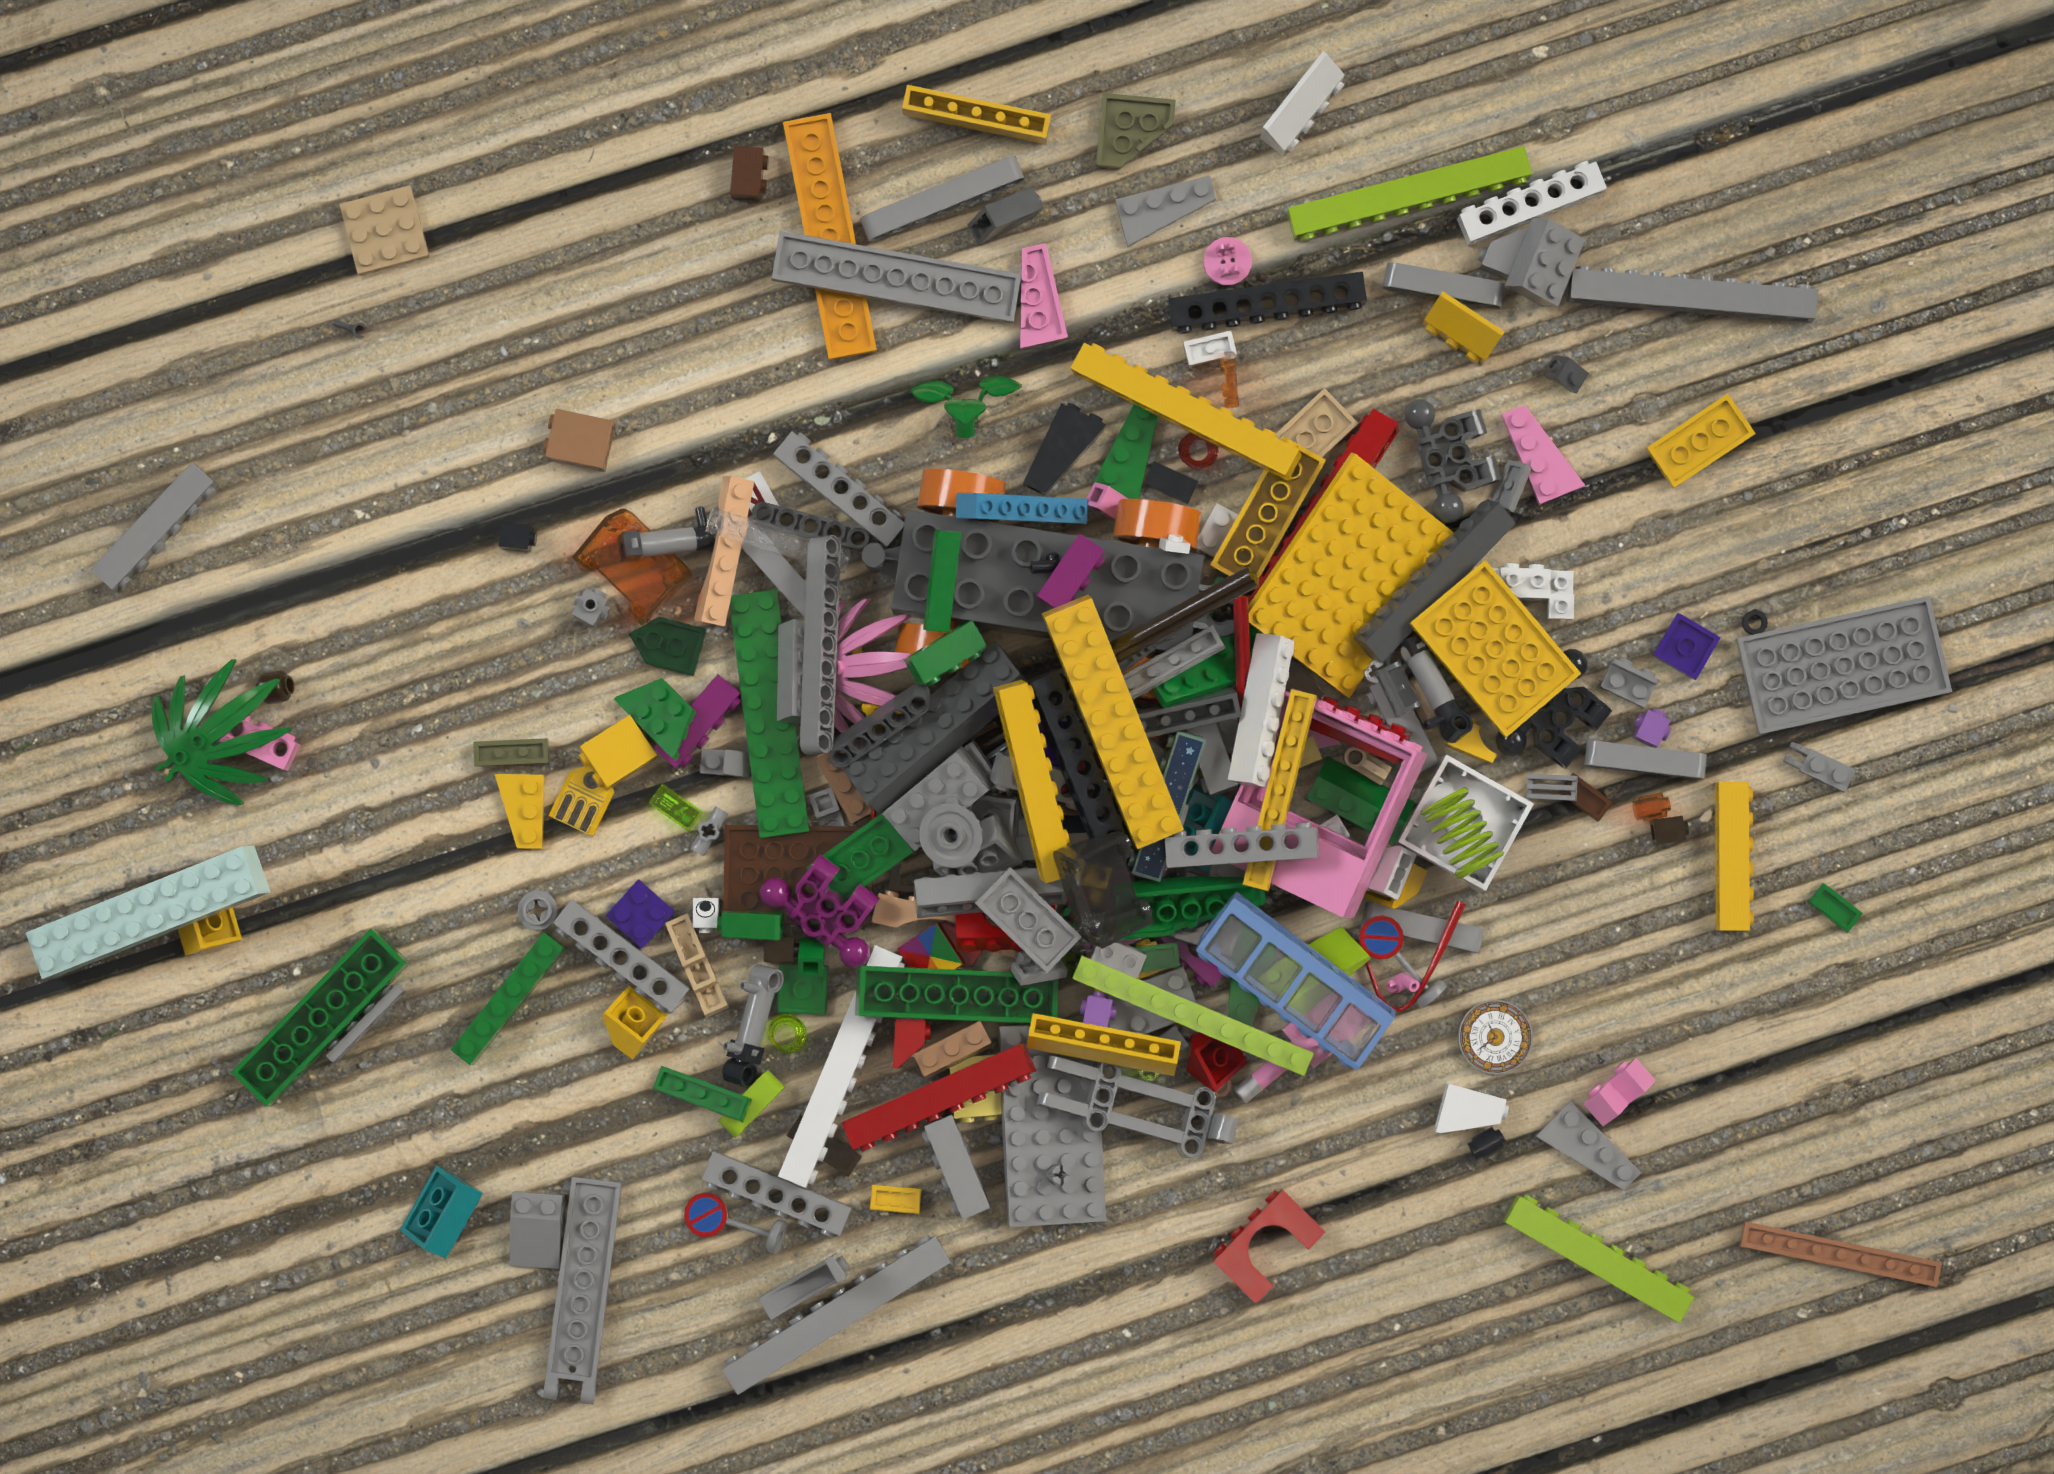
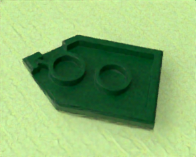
[629,617,706,676]

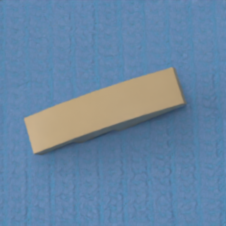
[665,913,729,1018]

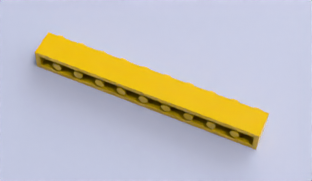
[1070,343,1302,481]

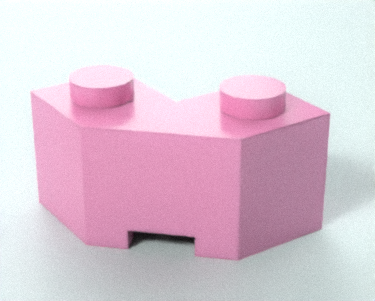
[1584,1058,1656,1126]

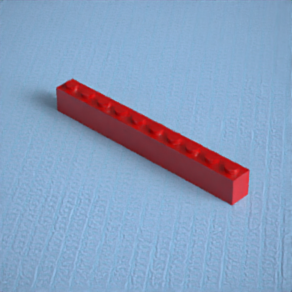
[1247,409,1400,605]

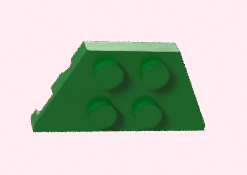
[614,678,696,761]

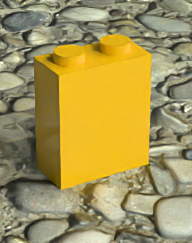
[578,715,657,791]

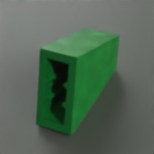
[717,911,783,940]

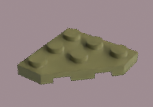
[1096,93,1176,169]

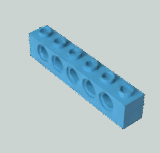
[956,493,1088,524]

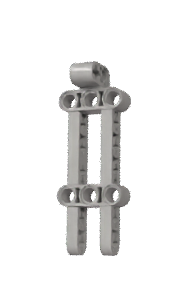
[1037,1056,1239,1158]

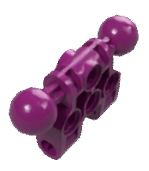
[760,854,880,968]

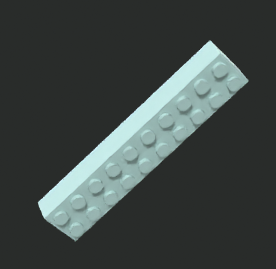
[26,846,271,979]

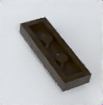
[786,1115,862,1177]

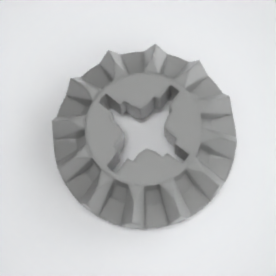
[518,891,558,930]

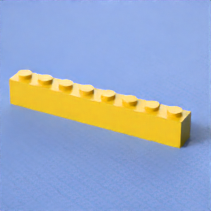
[993,680,1075,883]

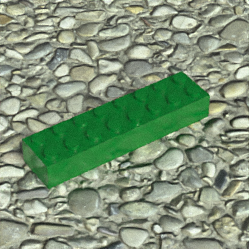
[231,928,411,1107]
[855,966,1059,1023]

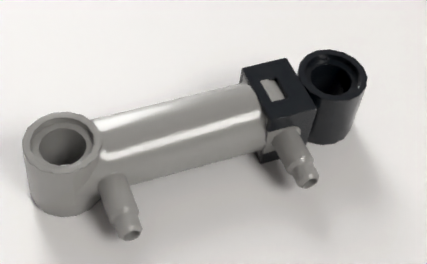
[722,964,784,1087]

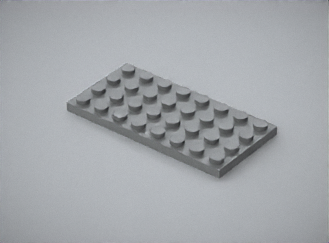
[1736,596,1952,735]

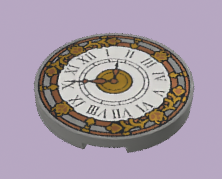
[1458,1000,1533,1074]

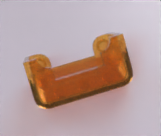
[572,508,692,626]

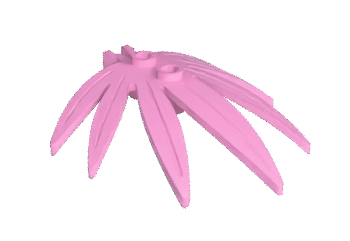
[834,599,911,733]

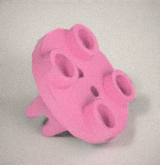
[1204,237,1252,286]

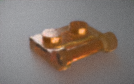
[1220,351,1239,408]

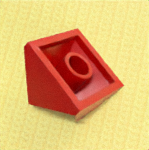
[1186,1032,1247,1092]

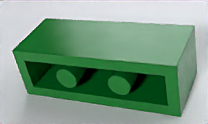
[903,620,987,686]

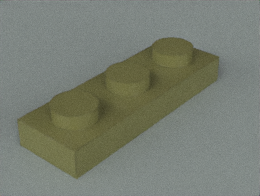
[473,738,549,767]

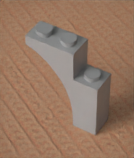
[758,1253,850,1320]

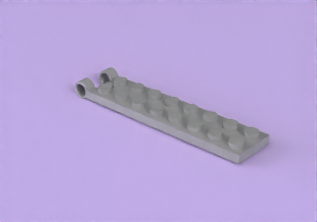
[543,1177,622,1405]

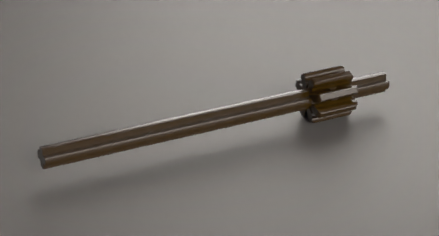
[962,566,1260,755]

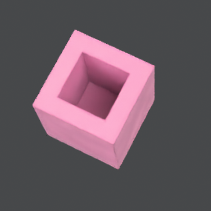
[1086,482,1128,520]

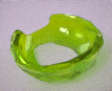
[767,1013,807,1054]

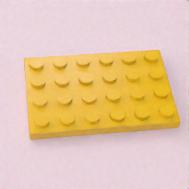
[1409,560,1581,738]

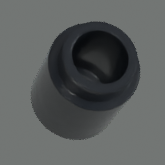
[1467,1127,1506,1161]

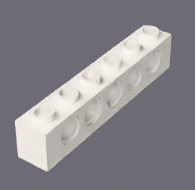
[1457,161,1607,246]

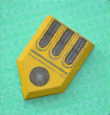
[548,766,615,837]

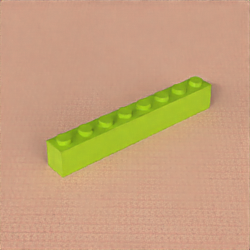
[1503,1194,1695,1323]

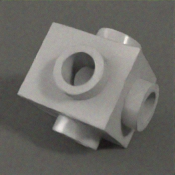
[572,588,611,628]

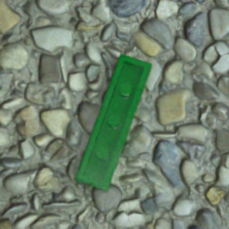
[923,530,961,632]
[652,1066,752,1123]

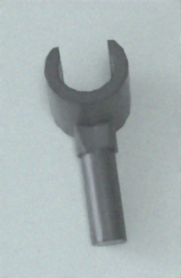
[333,320,367,339]

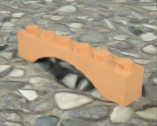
[694,476,754,626]
[872,890,1016,958]

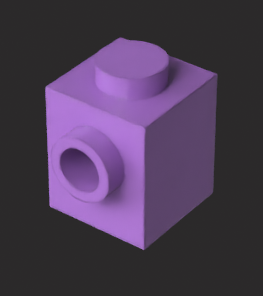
[1632,708,1672,748]
[1080,991,1117,1027]

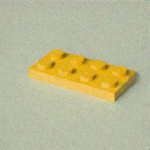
[1646,393,1756,489]

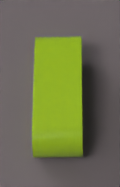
[718,1070,785,1138]

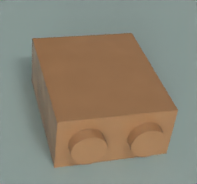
[543,409,616,472]

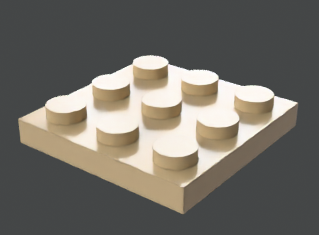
[339,185,430,276]

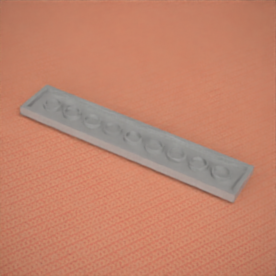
[771,231,1021,324]

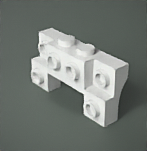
[1493,563,1574,621]

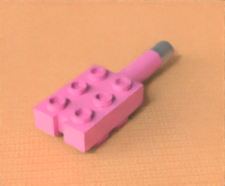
[1234,990,1371,1103]

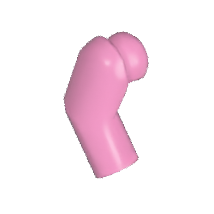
[1386,973,1420,993]

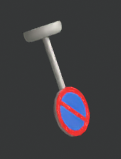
[1359,915,1447,1008]
[684,1192,787,1255]

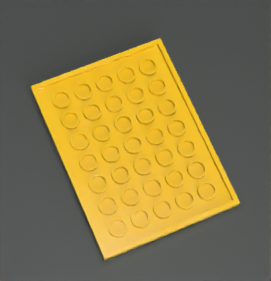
[1248,453,1454,698]

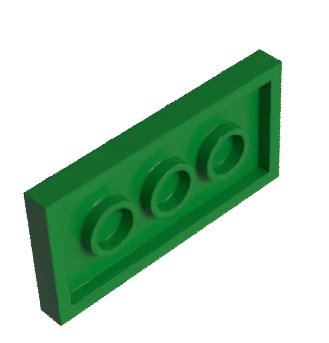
[806,812,914,907]

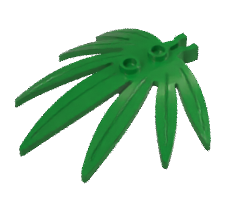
[152,659,292,805]

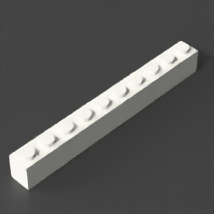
[778,945,905,1188]

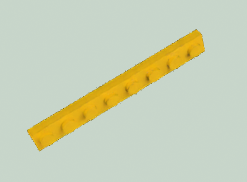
[1243,689,1317,891]

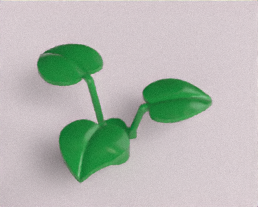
[910,376,1022,438]

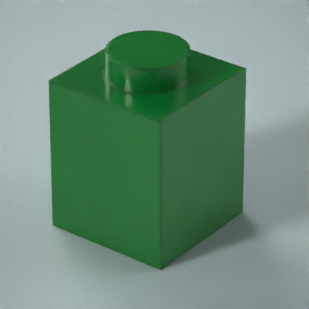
[798,938,825,977]

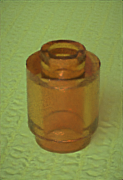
[1632,793,1671,822]

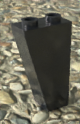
[1023,403,1106,496]

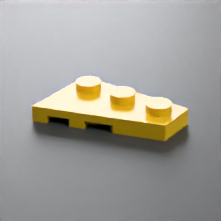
[495,774,545,849]

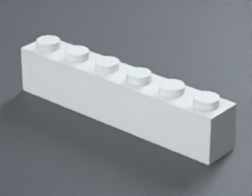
[1228,633,1295,788]

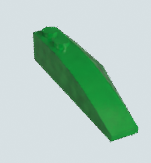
[1112,877,1266,941]

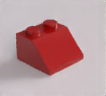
[893,1018,931,1068]

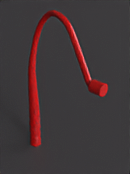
[1365,900,1466,1012]

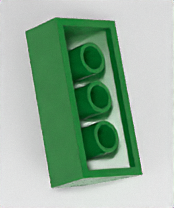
[1304,756,1415,846]

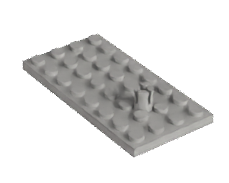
[998,1022,1106,1227]

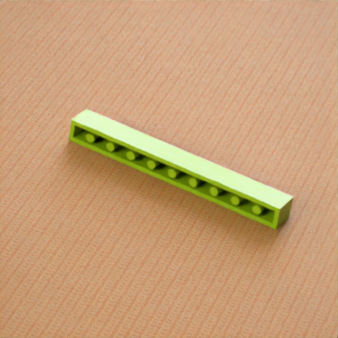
[1286,146,1532,242]
[1072,955,1314,1076]

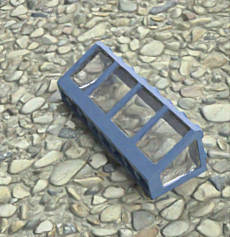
[1196,891,1396,1071]

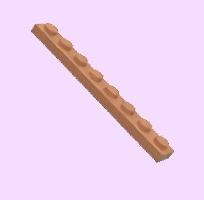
[1739,1221,1942,1287]

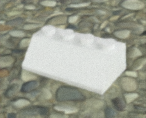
[1260,51,1345,156]

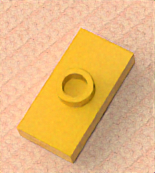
[870,1184,922,1214]

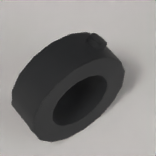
[1742,609,1768,635]

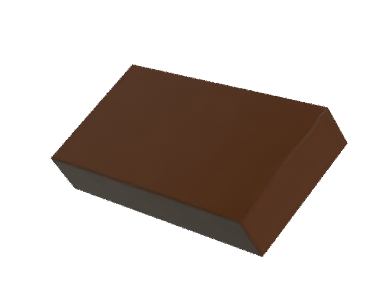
[1558,773,1613,822]

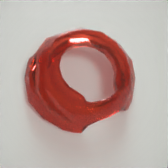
[1178,433,1219,469]

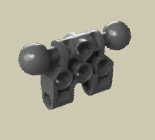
[1404,399,1502,523]

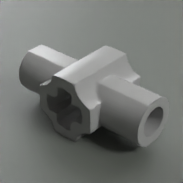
[690,806,728,856]

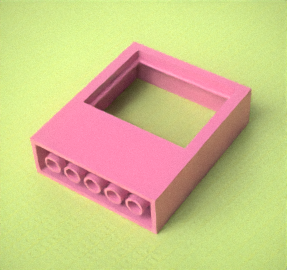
[1212,688,1428,918]

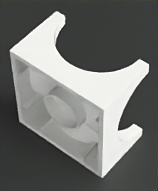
[1394,755,1534,893]

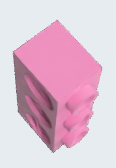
[218,716,301,771]

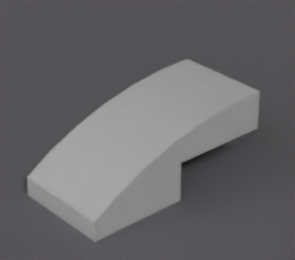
[808,787,845,826]

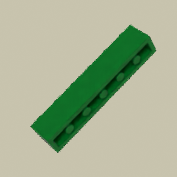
[451,932,567,1065]

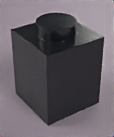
[499,522,537,552]

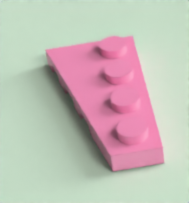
[1020,243,1068,350]
[1501,405,1585,505]

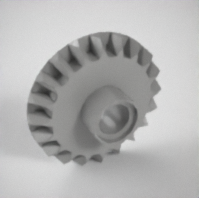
[919,803,983,868]

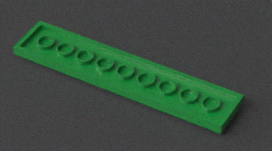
[729,589,810,839]

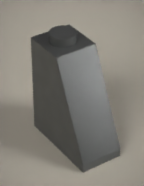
[968,187,1044,246]

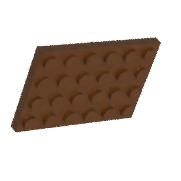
[723,825,873,926]

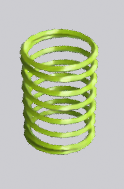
[1420,787,1504,879]

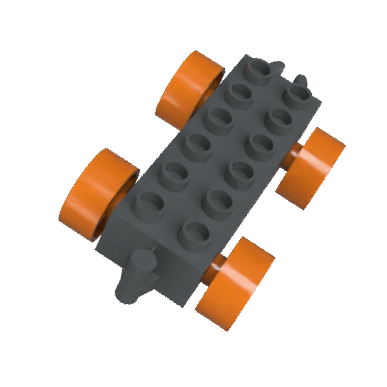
[862,468,1234,704]

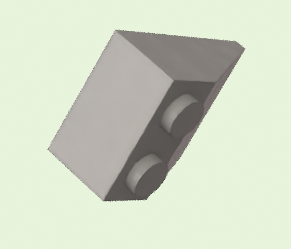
[510,1191,566,1269]

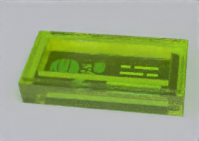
[648,783,703,832]

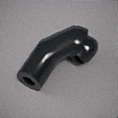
[1030,552,1061,574]

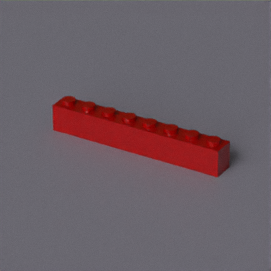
[841,1044,1036,1152]

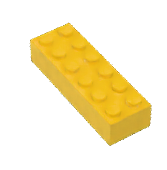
[1210,436,1326,591]

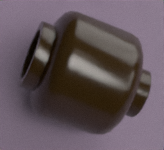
[255,670,294,704]

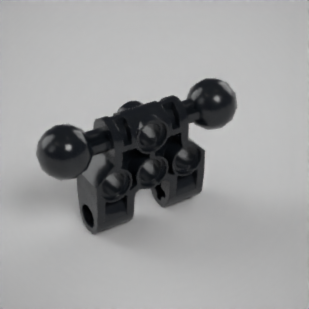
[1496,649,1612,769]

